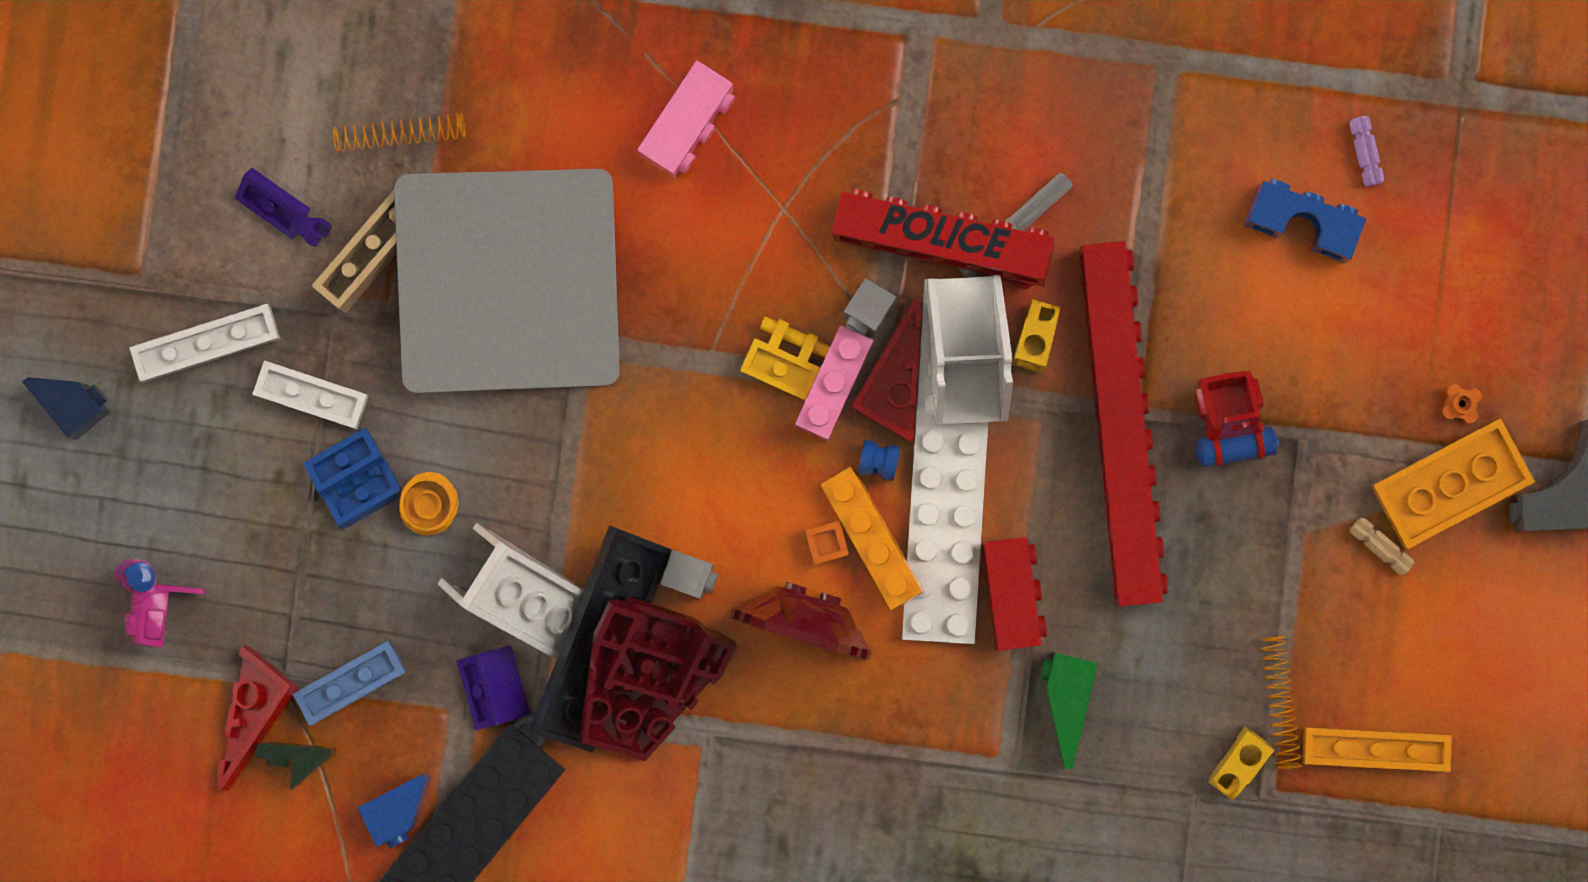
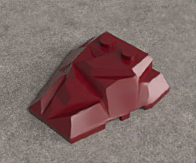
[729,582,871,660]
[580,597,737,761]

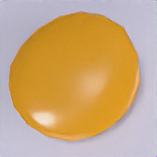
[399,472,459,536]

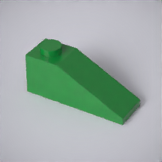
[1040,652,1098,770]

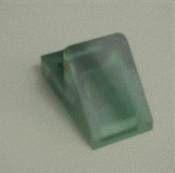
[256,741,336,790]

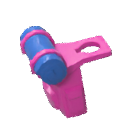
[114,559,206,648]

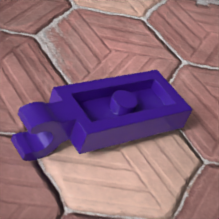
[234,168,332,247]

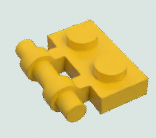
[740,316,831,401]

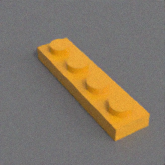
[820,466,924,610]
[1302,727,1452,772]

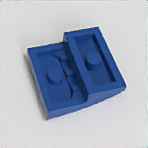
[303,427,403,530]

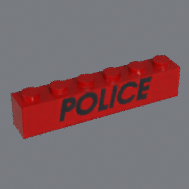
[831,189,1055,287]

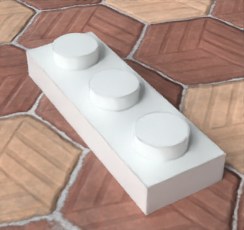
[252,360,369,429]

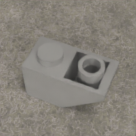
[842,278,896,337]
[660,550,719,599]

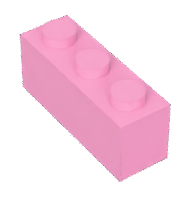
[637,60,735,179]
[795,325,873,442]

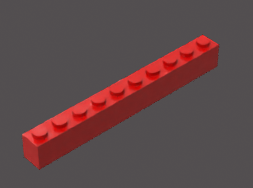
[1079,241,1168,607]

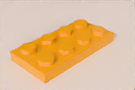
[1371,418,1535,550]

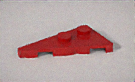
[851,298,922,443]
[217,646,298,791]

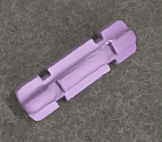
[1349,116,1384,187]

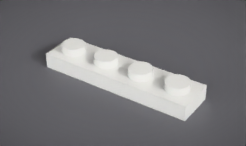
[129,304,281,383]

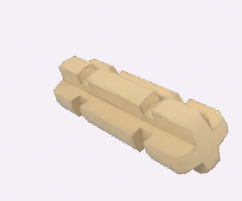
[1350,518,1414,575]

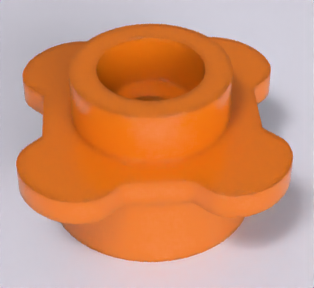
[1442,384,1482,424]

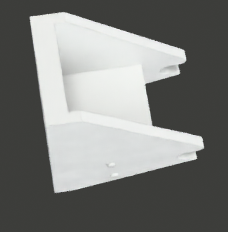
[927,275,1013,425]
[438,523,584,660]

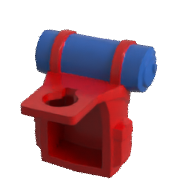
[1194,371,1279,468]

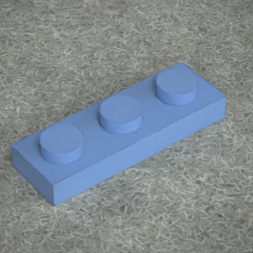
[293,640,407,726]

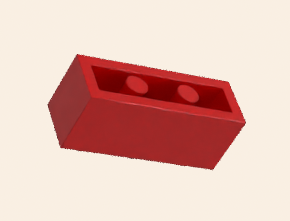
[981,537,1047,651]

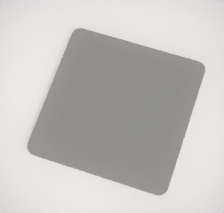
[394,169,620,393]

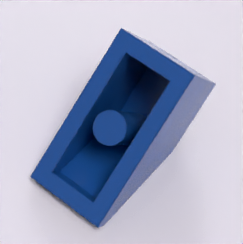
[357,772,431,849]

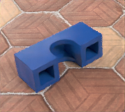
[1244,179,1366,263]

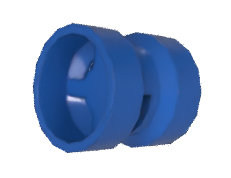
[858,440,900,481]

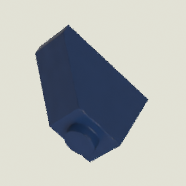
[22,377,110,440]

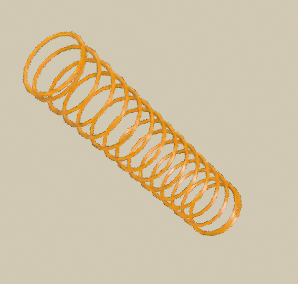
[333,113,466,153]
[1259,636,1303,769]

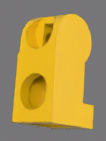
[1011,299,1060,374]
[1208,726,1275,800]

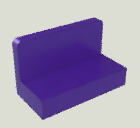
[456,646,530,730]

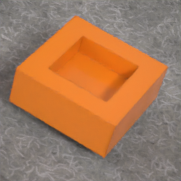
[804,520,849,565]

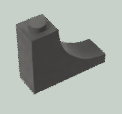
[1508,420,1588,532]

